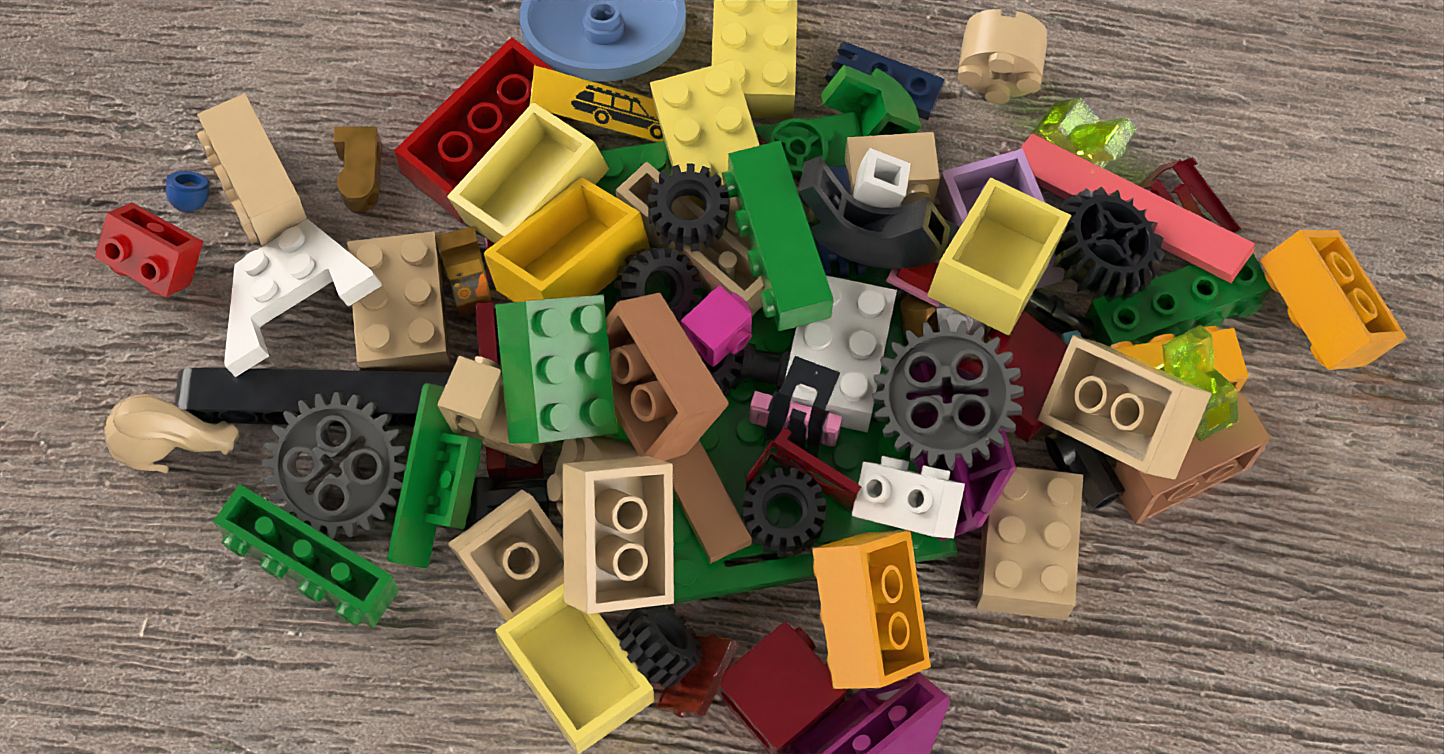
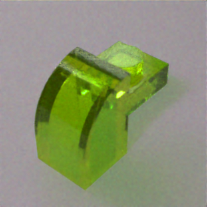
[1032,97,1137,168]
[1156,325,1239,441]

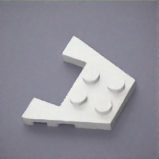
[224,219,382,377]

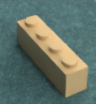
[616,162,765,316]

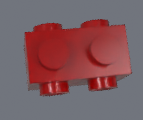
[94,202,204,297]

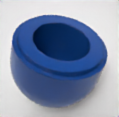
[166,171,210,212]

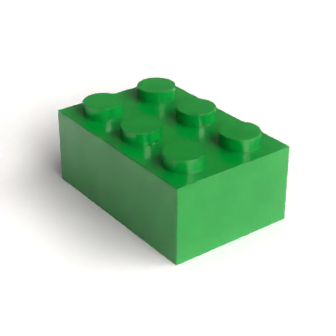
[496,295,617,444]

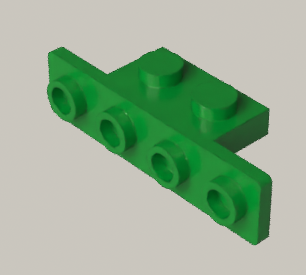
[387,383,483,568]

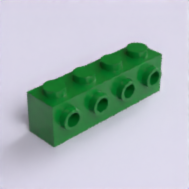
[722,140,834,331]
[1085,253,1271,346]
[213,484,399,628]

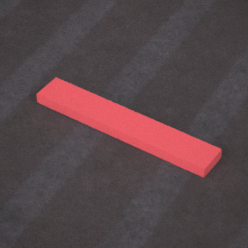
[1020,133,1255,283]

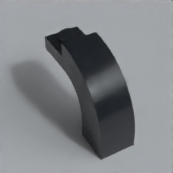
[798,156,950,269]

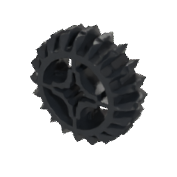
[1052,186,1165,303]

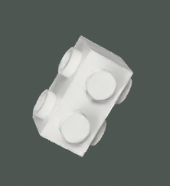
[852,456,965,538]

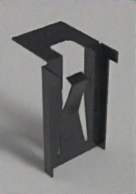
[763,356,841,459]

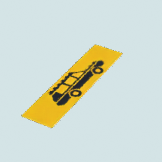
[530,65,664,142]

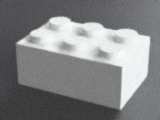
[786,276,897,432]

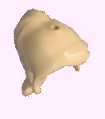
[104,394,240,473]

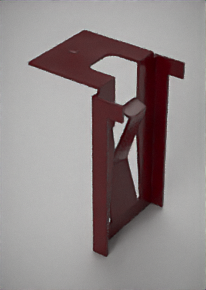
[1138,157,1241,233]
[745,427,862,511]

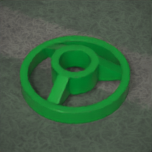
[768,118,829,176]

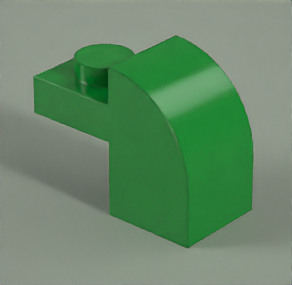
[821,65,921,137]

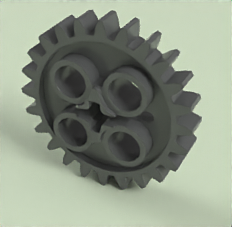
[872,319,1024,471]
[261,392,409,539]

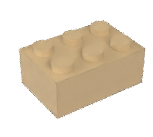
[196,93,307,247]
[347,231,451,372]
[1038,335,1212,480]
[562,456,674,614]
[976,467,1083,620]

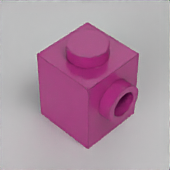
[681,285,752,368]

